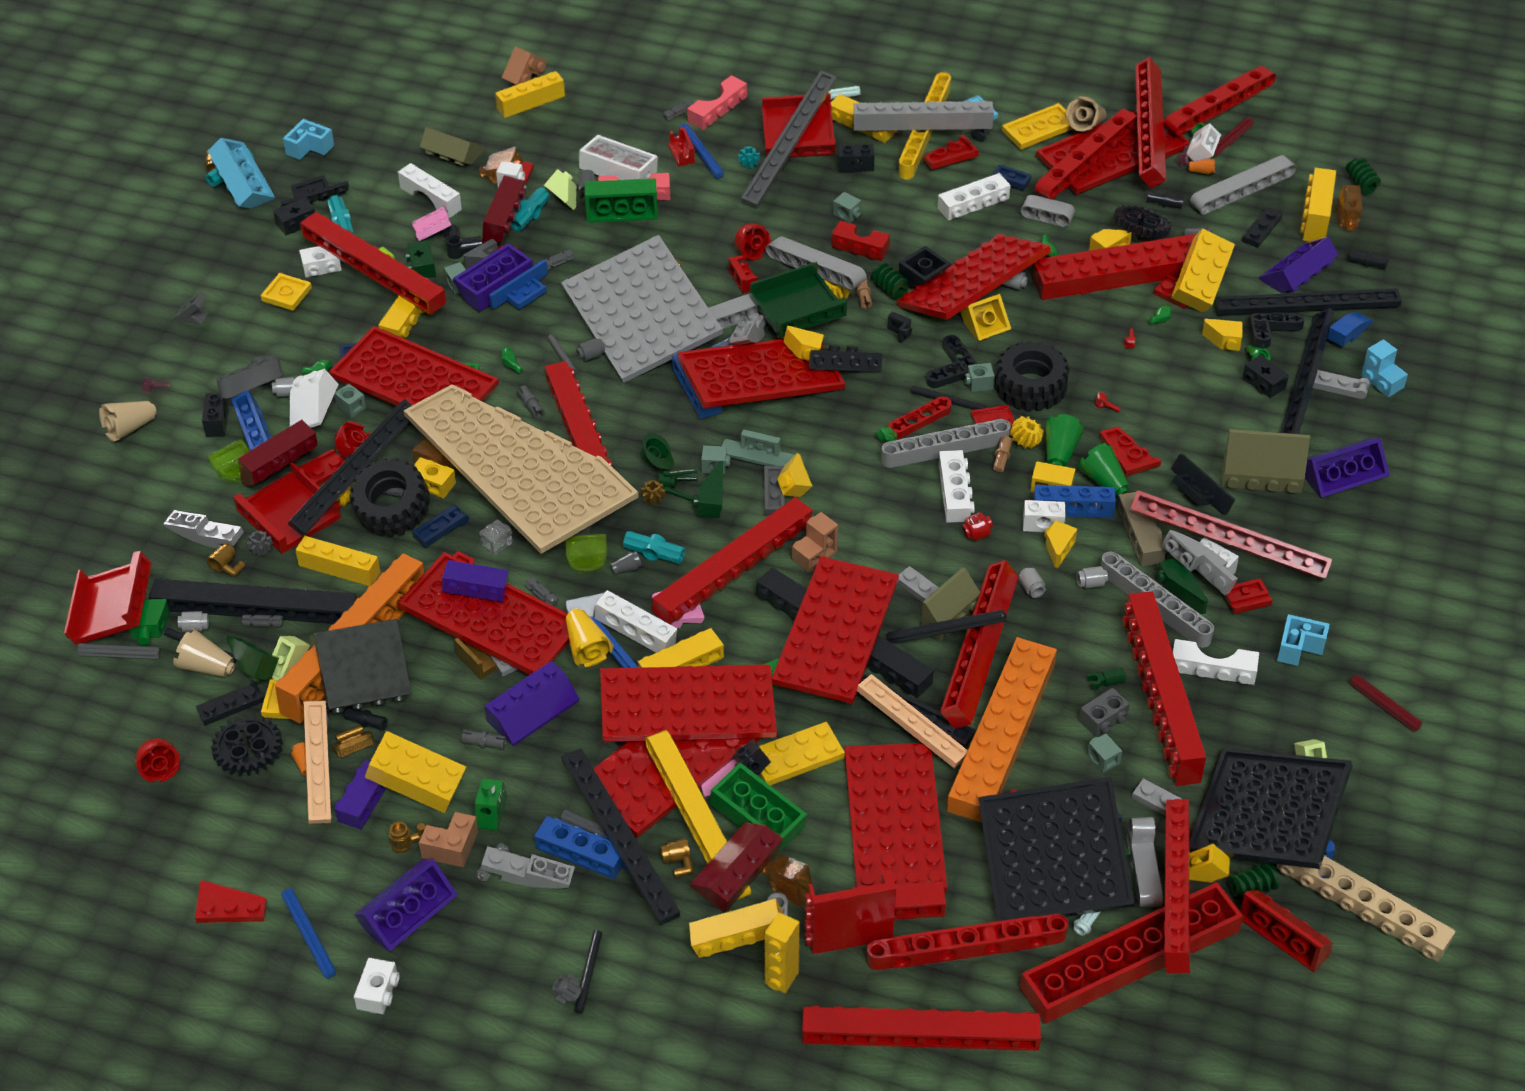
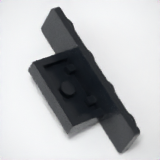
[281,175,349,207]
[809,345,883,372]
[1171,454,1235,515]

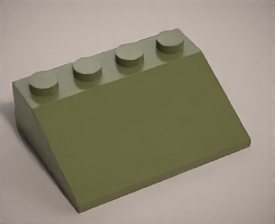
[1222,429,1310,493]

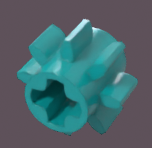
[738,147,760,168]

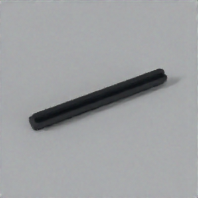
[887,610,1006,644]

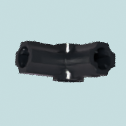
[444,224,482,259]

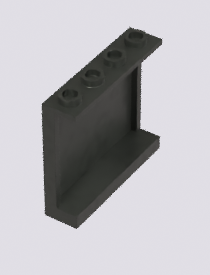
[310,619,412,714]

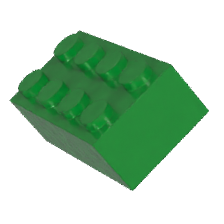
[585,178,658,223]
[710,762,807,856]

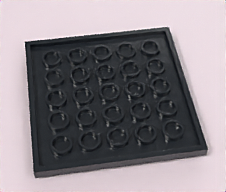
[1190,748,1353,869]
[978,777,1135,921]

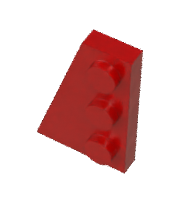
[924,135,979,170]
[1099,426,1161,476]
[195,880,267,923]

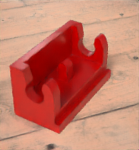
[668,127,695,167]
[728,255,759,294]

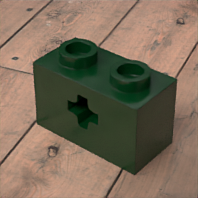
[405,240,436,278]

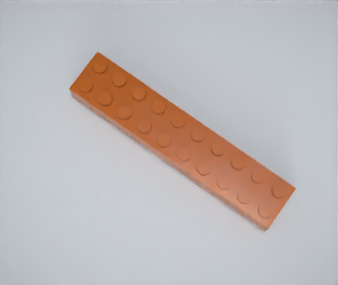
[275,554,424,724]
[947,637,1057,823]

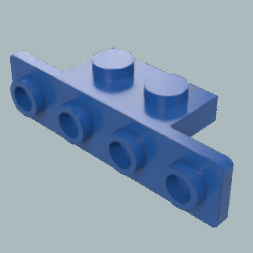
[489,260,548,309]

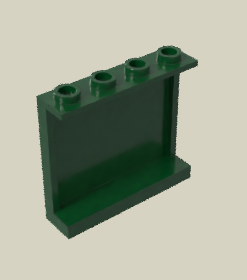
[750,262,847,338]

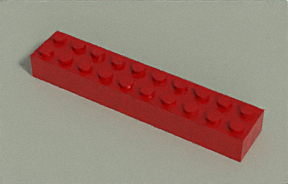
[1031,234,1196,300]
[1122,591,1206,786]
[1020,882,1243,1024]

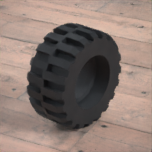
[995,341,1069,412]
[349,458,430,536]

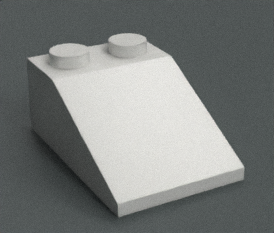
[290,369,338,428]

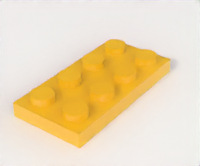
[1002,103,1073,150]
[759,721,845,785]

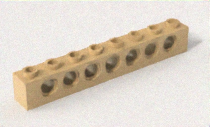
[1276,856,1456,962]

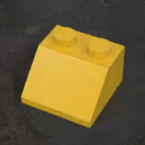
[960,294,1011,341]

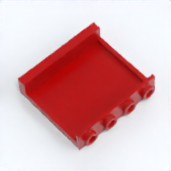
[762,94,835,158]
[233,462,341,554]
[64,551,152,645]
[804,870,896,954]

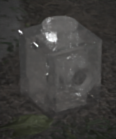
[479,519,512,556]

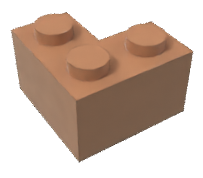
[502,46,547,85]
[792,512,838,573]
[419,812,478,867]

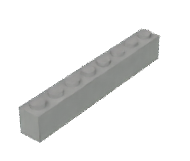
[853,101,994,131]

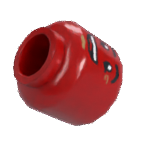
[962,512,993,542]

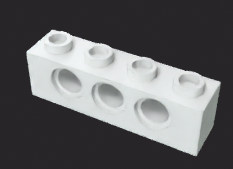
[938,173,1010,221]
[938,450,974,523]
[595,590,677,653]

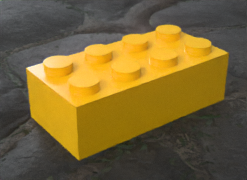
[1300,168,1336,242]
[1171,228,1235,313]
[365,731,466,813]

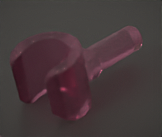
[1177,145,1190,167]
[141,377,170,393]

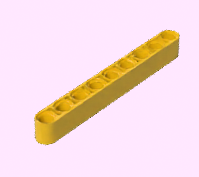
[899,72,951,180]
[645,730,751,901]

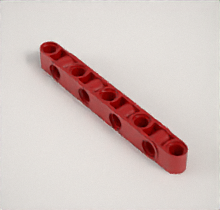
[1164,66,1276,136]
[1035,109,1137,199]
[867,914,1068,970]

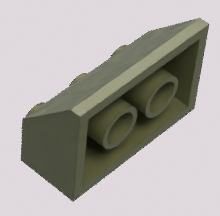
[420,127,485,166]
[921,567,980,641]

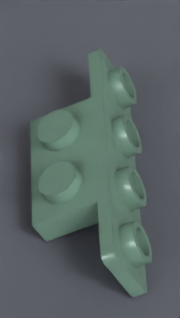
[722,429,794,466]

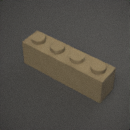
[1117,492,1168,567]

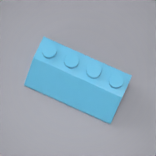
[208,138,276,208]

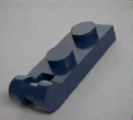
[412,505,469,548]

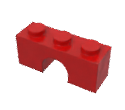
[832,221,890,262]

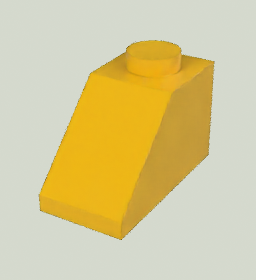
[1089,229,1132,251]
[1202,319,1242,351]
[783,326,824,361]
[777,453,812,497]
[1044,520,1077,568]
[1190,844,1230,883]

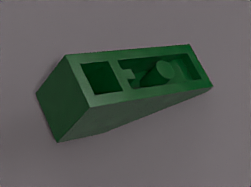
[693,461,723,518]
[1156,558,1208,614]
[226,635,279,683]

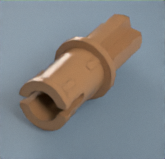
[857,278,872,309]
[993,436,1013,473]

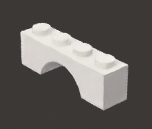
[398,163,462,218]
[1172,639,1259,685]

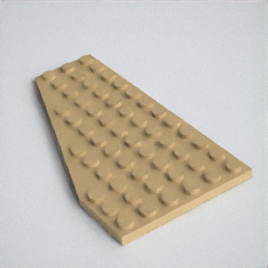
[404,384,638,554]

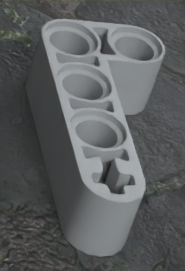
[1127,817,1163,907]

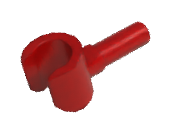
[1124,328,1136,348]
[1095,393,1121,412]

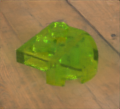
[207,439,249,482]
[566,534,607,573]

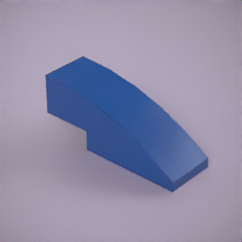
[1328,312,1373,347]

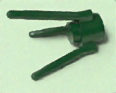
[658,469,698,501]

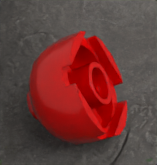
[734,223,771,260]
[334,421,371,459]
[135,738,180,783]

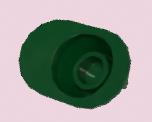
[640,433,674,470]

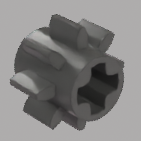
[247,531,273,556]
[552,973,581,1004]

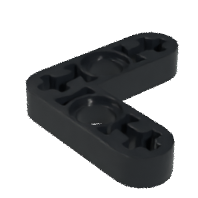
[1249,313,1305,348]
[926,335,977,388]

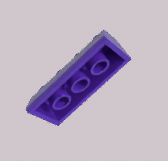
[1259,236,1338,293]
[453,243,533,311]
[1305,438,1390,498]
[485,661,580,746]
[354,859,458,951]

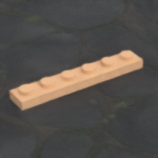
[857,674,968,768]
[303,701,331,824]

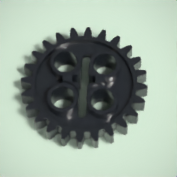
[1113,205,1171,239]
[211,714,283,776]

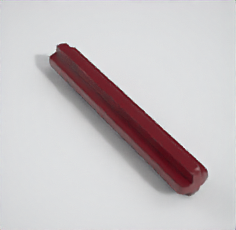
[1212,117,1254,157]
[1350,674,1423,732]

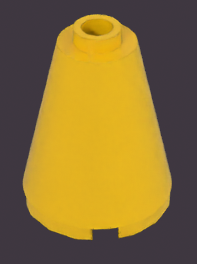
[566,609,613,667]

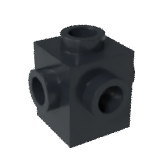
[733,739,771,775]

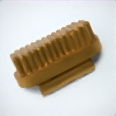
[331,725,374,758]

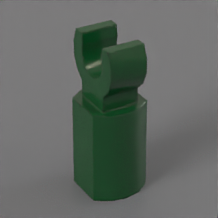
[1087,668,1126,690]

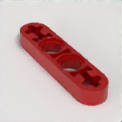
[888,397,951,439]

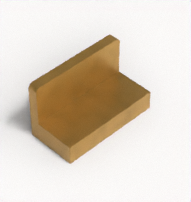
[454,638,497,680]

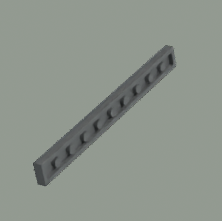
[741,70,836,208]

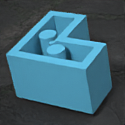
[283,119,334,160]
[1361,339,1408,397]
[1277,614,1330,666]

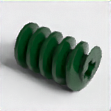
[1346,158,1381,196]
[870,262,909,300]
[1227,863,1279,900]

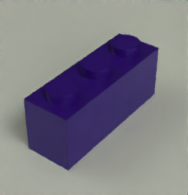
[442,560,509,602]
[335,760,387,830]

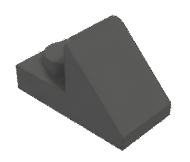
[463,239,498,270]
[174,291,208,325]

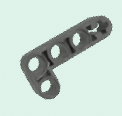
[216,355,283,398]

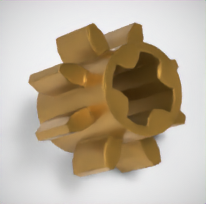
[641,480,665,505]

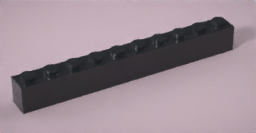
[756,567,934,698]
[148,579,357,624]

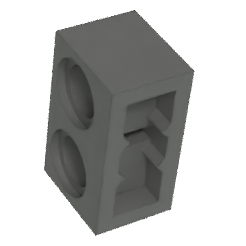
[1079,688,1130,737]

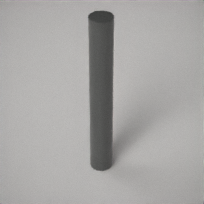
[547,334,578,374]

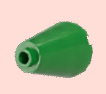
[1045,414,1084,467]
[1078,443,1129,498]

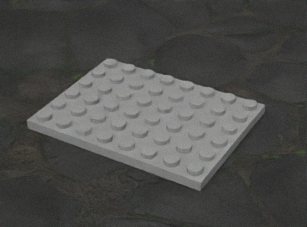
[561,235,723,383]

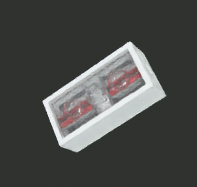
[579,135,658,180]

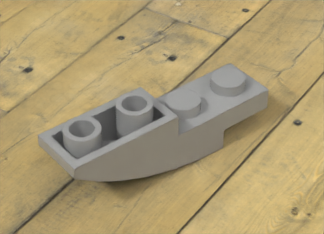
[729,313,767,345]
[164,510,244,548]
[1161,530,1238,595]
[480,846,575,888]

